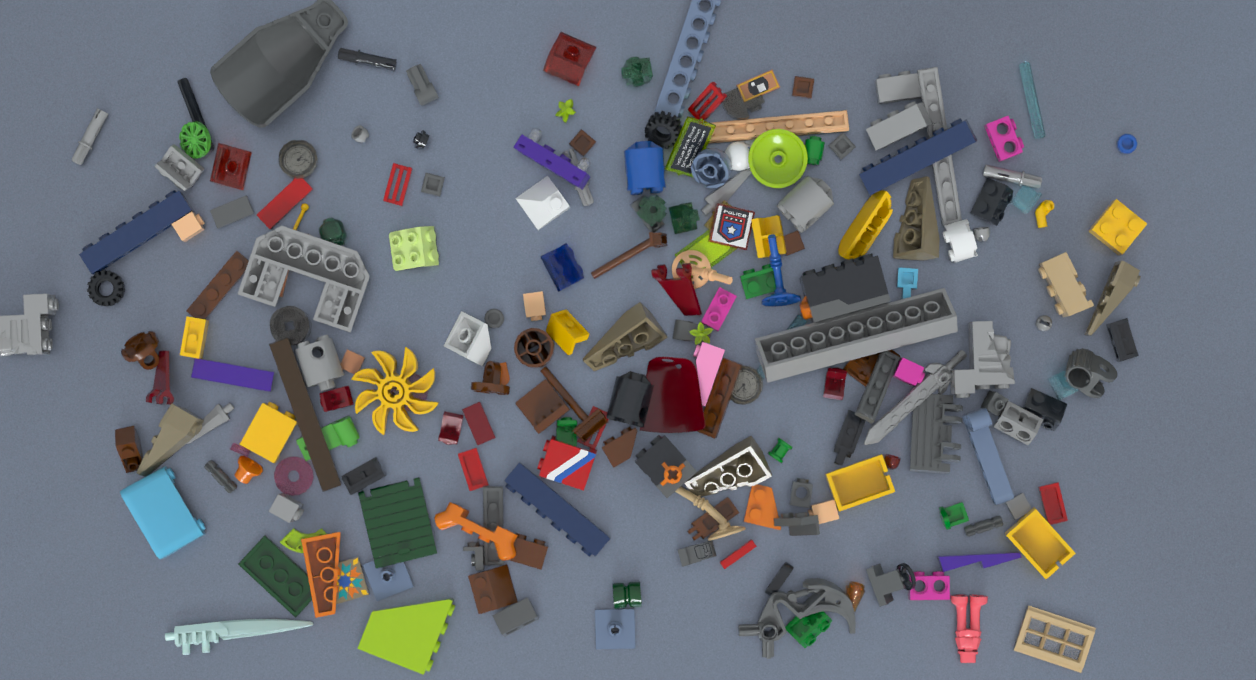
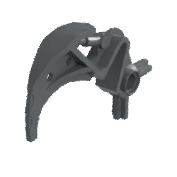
[738,578,856,659]

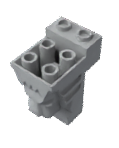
[0,294,59,356]
[950,321,1015,398]

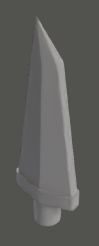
[701,169,752,215]
[186,402,235,444]

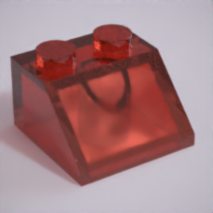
[543,32,597,86]

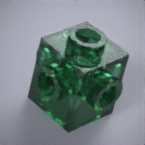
[621,57,653,87]
[635,195,667,226]
[668,202,700,234]

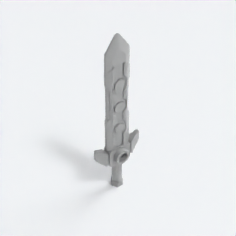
[864,350,967,445]

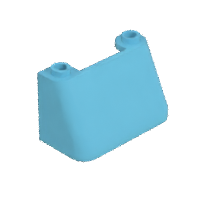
[120,466,206,559]

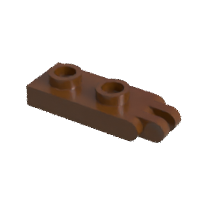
[687,497,739,541]

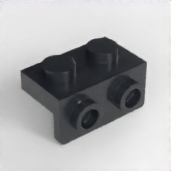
[971,178,1014,226]
[1023,388,1067,431]

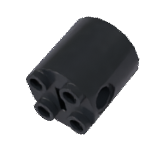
[606,371,654,428]

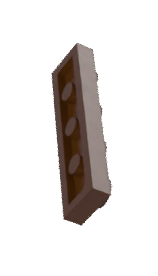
[186,251,249,320]
[697,358,743,439]

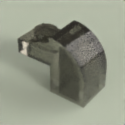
[721,88,765,120]

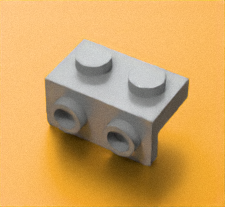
[155,144,204,191]

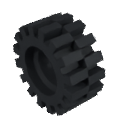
[644,111,682,149]
[87,271,125,307]

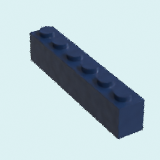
[859,118,977,195]
[79,190,194,275]
[504,462,610,557]

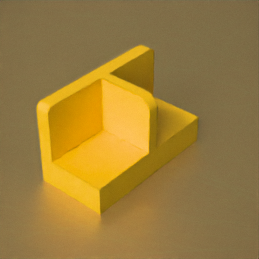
[751,215,786,258]
[546,309,589,355]
[180,316,209,359]

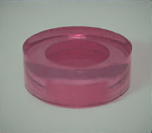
[230,443,250,457]

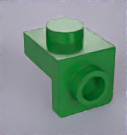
[556,417,577,447]

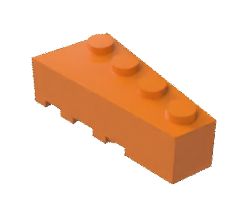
[301,532,341,618]

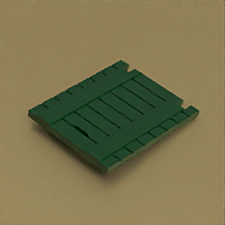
[358,477,438,569]

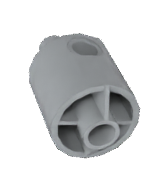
[777,176,834,233]
[294,335,344,391]

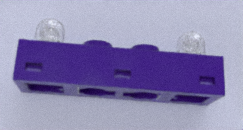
[513,128,591,190]

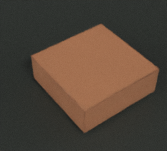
[341,349,365,374]

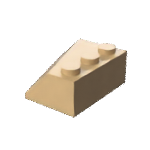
[1038,252,1094,318]

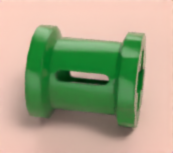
[767,437,793,464]

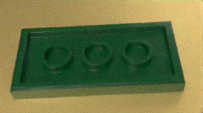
[238,535,312,618]

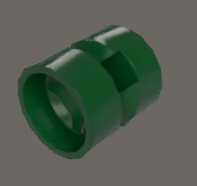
[612,581,642,609]

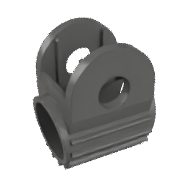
[1065,348,1117,398]

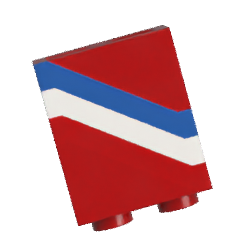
[537,435,597,491]

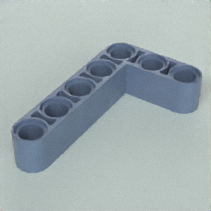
[962,408,1014,506]

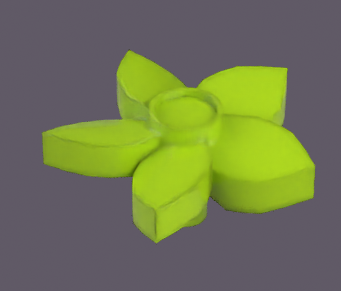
[555,99,576,122]
[689,322,713,345]

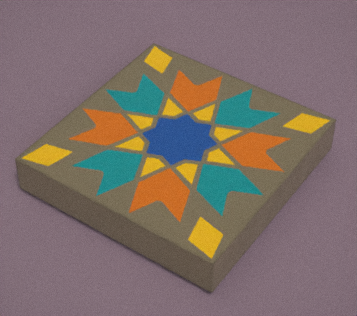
[336,557,370,604]

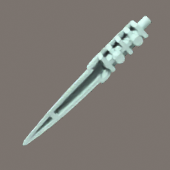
[165,619,313,655]

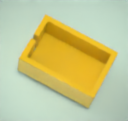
[825,454,895,512]
[1005,507,1076,579]

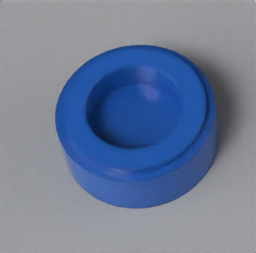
[1116,134,1137,154]

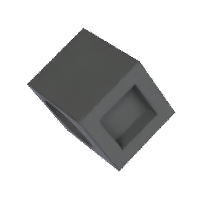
[789,478,813,508]

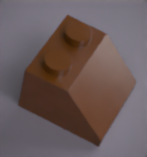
[468,564,518,614]

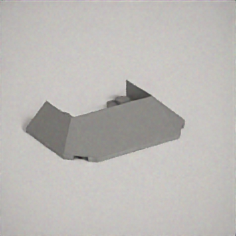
[238,226,370,333]

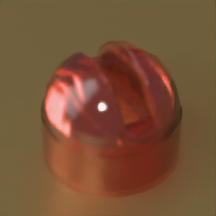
[884,454,901,470]

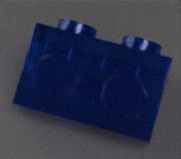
[541,243,584,292]

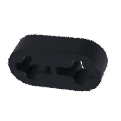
[765,562,794,596]

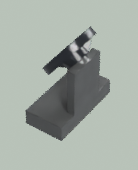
[866,563,916,607]

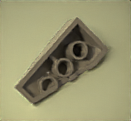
[893,176,940,261]
[1085,260,1141,336]
[583,302,667,371]
[136,404,204,477]
[684,436,772,496]

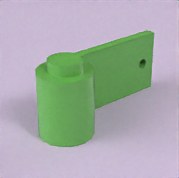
[296,416,360,461]

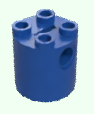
[624,141,666,195]

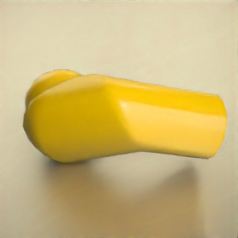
[1035,200,1054,228]

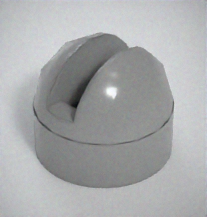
[351,125,369,143]
[974,227,990,241]
[1036,315,1052,331]

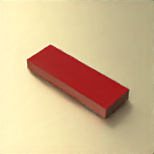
[257,175,313,230]

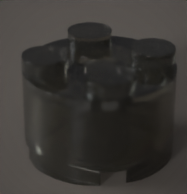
[270,306,312,346]

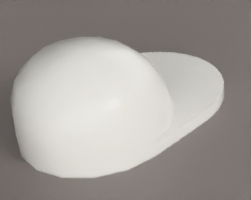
[725,139,755,171]

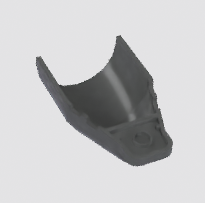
[210,0,348,128]

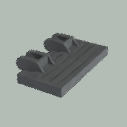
[910,394,963,474]

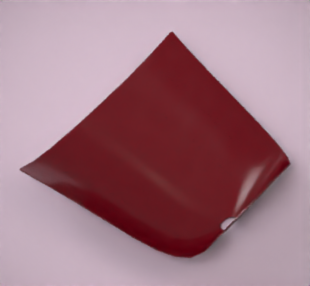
[640,357,705,433]

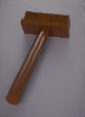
[591,232,668,279]
[540,367,609,442]

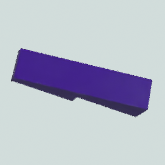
[191,358,274,392]
[937,552,1022,572]

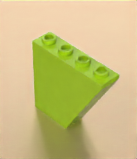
[357,598,456,675]

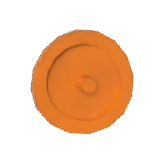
[234,456,263,484]

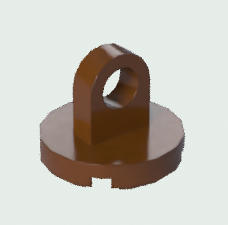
[121,331,159,370]
[471,361,510,395]

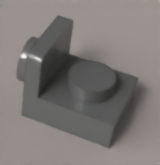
[980,390,1009,417]
[463,542,485,571]

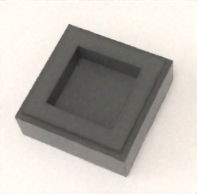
[828,133,856,160]
[421,173,445,197]

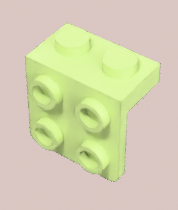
[389,226,439,271]

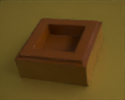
[792,76,814,99]
[569,129,596,157]
[784,230,805,256]

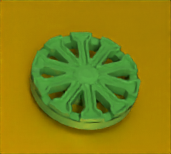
[179,121,211,158]

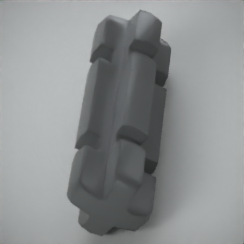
[204,460,237,493]
[964,516,1003,537]

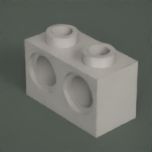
[994,401,1043,446]
[269,493,304,523]

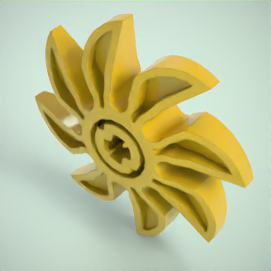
[351,347,439,435]

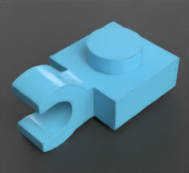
[897,268,918,299]

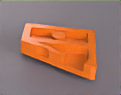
[743,484,781,530]

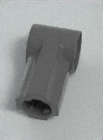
[406,64,439,106]

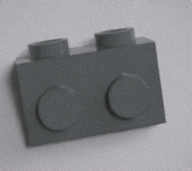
[774,512,820,536]

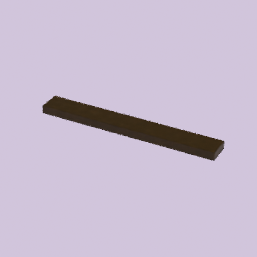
[269,337,341,492]

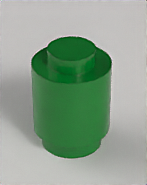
[805,136,825,166]

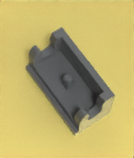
[492,597,539,637]

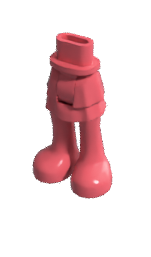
[950,594,988,663]

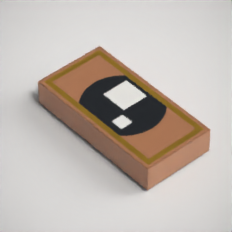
[736,70,780,103]

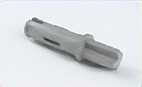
[72,108,108,165]
[562,148,594,206]
[983,164,1042,188]

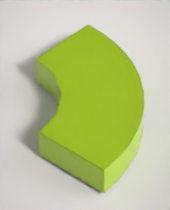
[280,528,327,553]

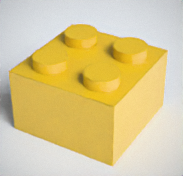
[1089,199,1147,256]

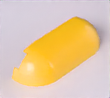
[838,190,893,260]

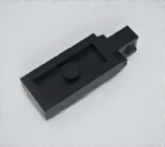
[833,410,866,466]

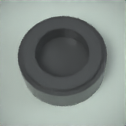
[484,309,504,328]

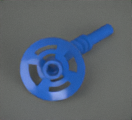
[761,234,801,306]

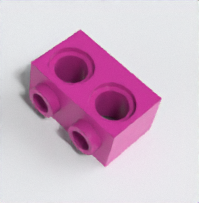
[984,116,1024,162]
[701,287,737,332]
[893,357,925,386]
[908,571,950,600]

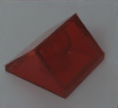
[210,143,252,190]

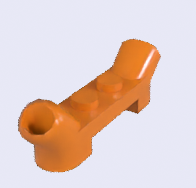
[434,502,518,561]

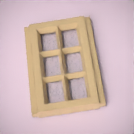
[1014,605,1096,673]

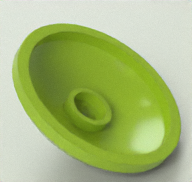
[748,129,808,188]

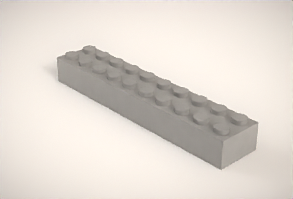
[755,288,958,383]

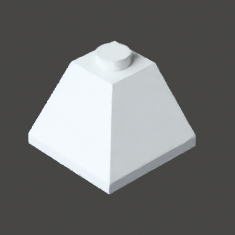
[516,176,570,230]
[444,311,491,366]

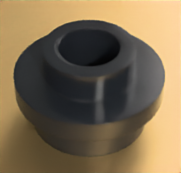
[413,130,429,149]

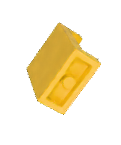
[240,401,298,463]

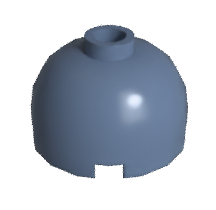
[691,148,732,188]

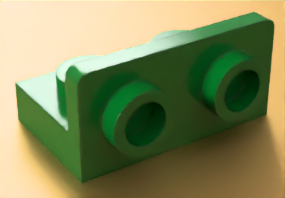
[740,264,776,299]
[785,611,832,648]

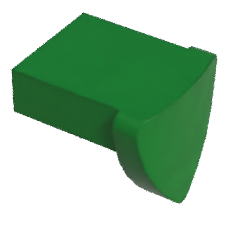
[939,502,969,530]

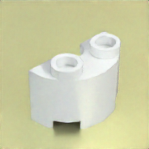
[943,219,978,263]

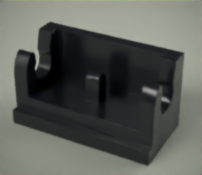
[1106,318,1139,362]
[342,457,387,495]

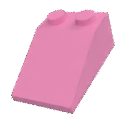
[693,342,725,406]

